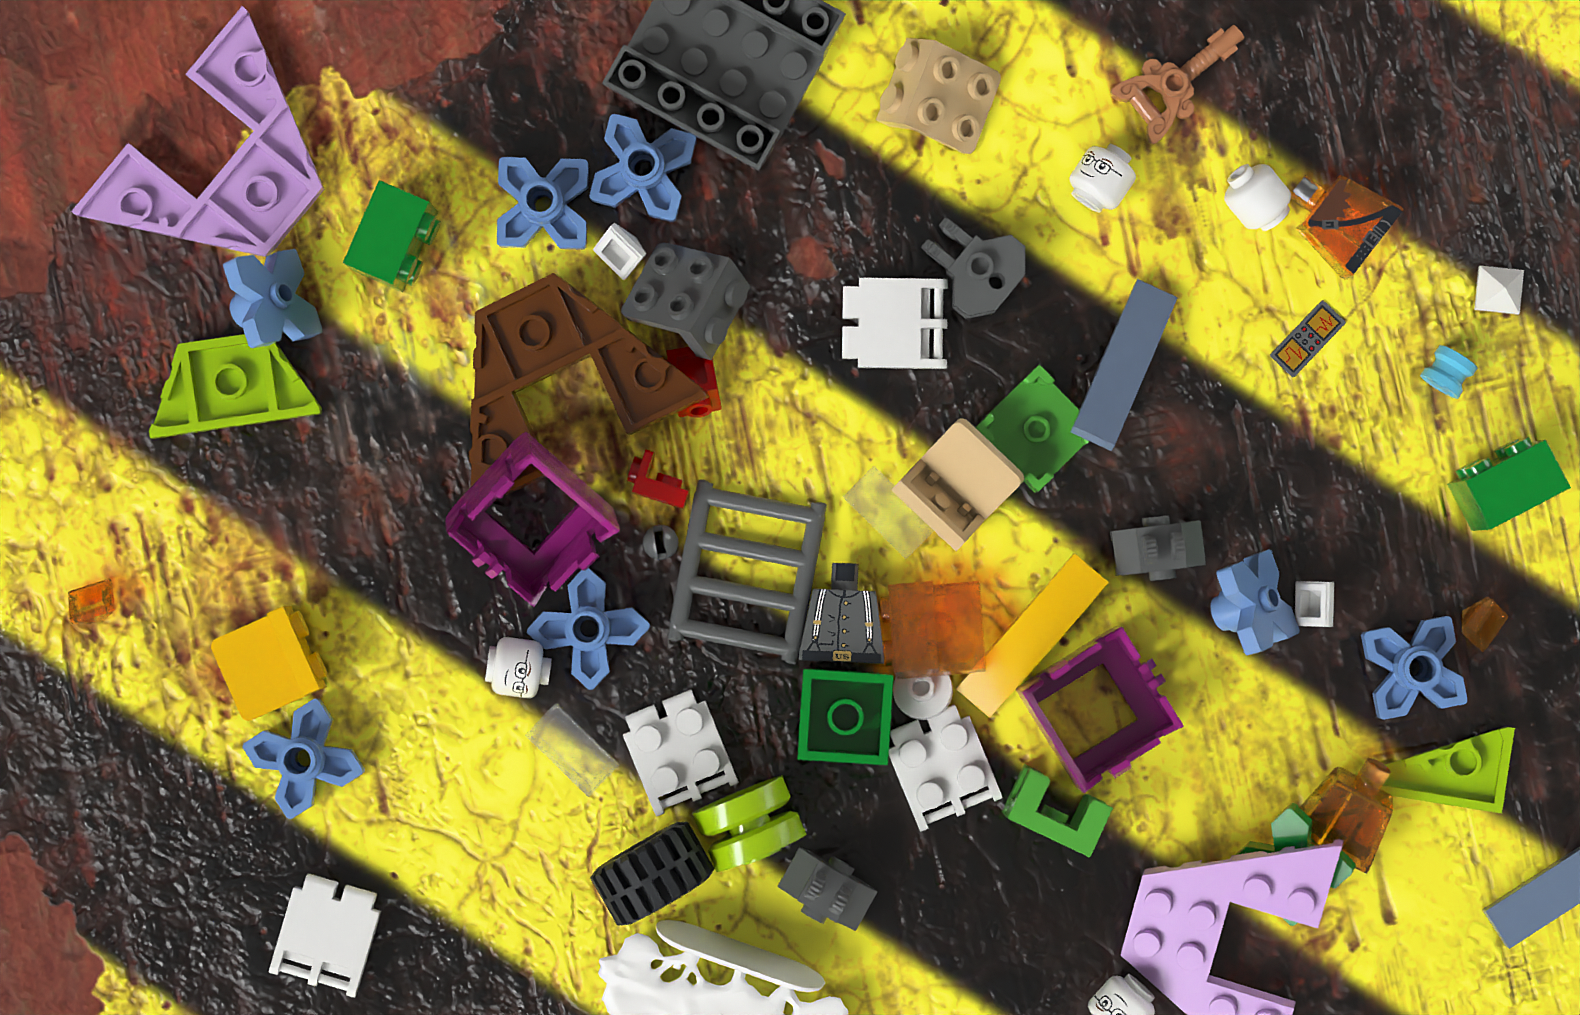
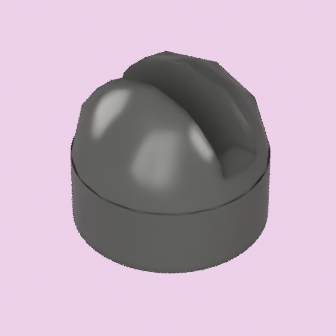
[643,525,679,560]

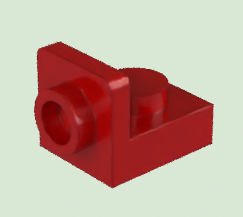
[666,347,722,418]
[627,449,689,510]

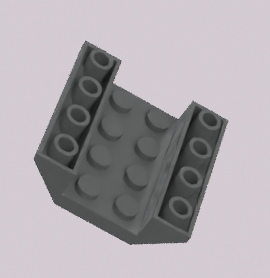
[602,0,846,171]

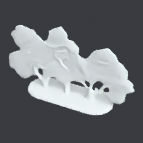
[598,920,849,1015]

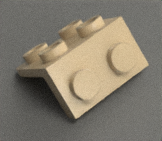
[876,38,1001,154]
[891,418,1024,551]

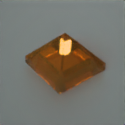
[68,579,114,624]
[1462,597,1508,652]

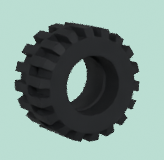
[590,821,715,926]

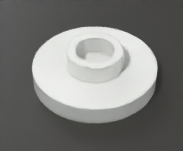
[893,660,953,720]

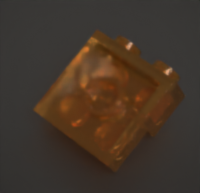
[880,581,987,679]

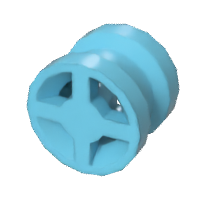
[1420,345,1478,399]

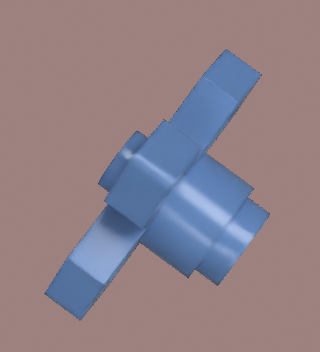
[589,114,697,222]
[497,157,589,250]
[223,249,322,348]
[1211,550,1299,656]
[527,568,650,690]
[1361,616,1468,720]
[243,698,365,819]

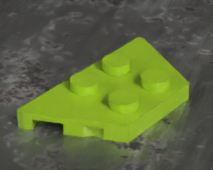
[149,334,322,439]

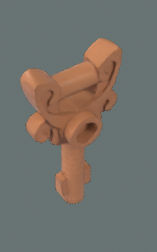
[1110,25,1244,145]

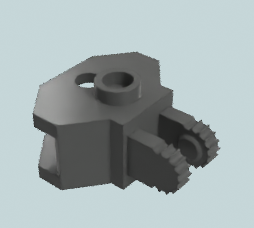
[922,218,1025,319]
[1110,515,1206,581]
[777,846,877,931]

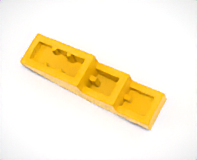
[956,553,1109,718]

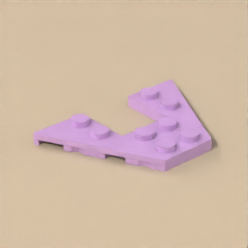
[71,6,325,257]
[1121,839,1343,1015]

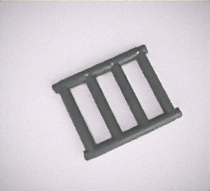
[668,479,827,664]

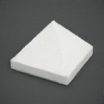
[593,223,646,280]
[1474,266,1524,315]
[1295,581,1334,627]

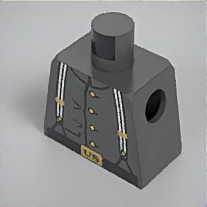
[799,563,884,664]

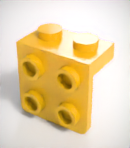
[211,606,327,721]

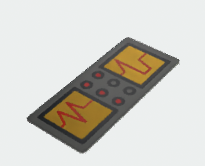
[1270,300,1346,377]

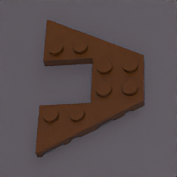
[469,273,710,501]

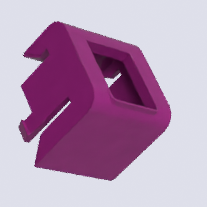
[445,432,620,607]
[1015,626,1184,793]

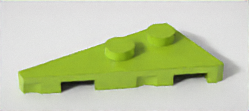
[1345,727,1515,814]

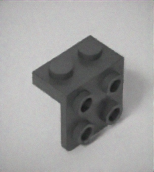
[621,243,751,360]

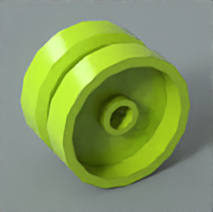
[692,775,806,872]

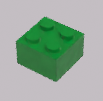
[343,180,441,292]
[1447,437,1571,531]
[797,668,894,765]

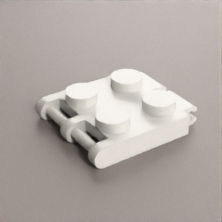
[842,278,948,369]
[623,689,739,817]
[889,704,1003,832]
[269,874,381,998]

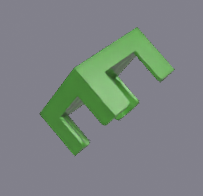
[975,365,1089,493]
[1002,764,1113,857]

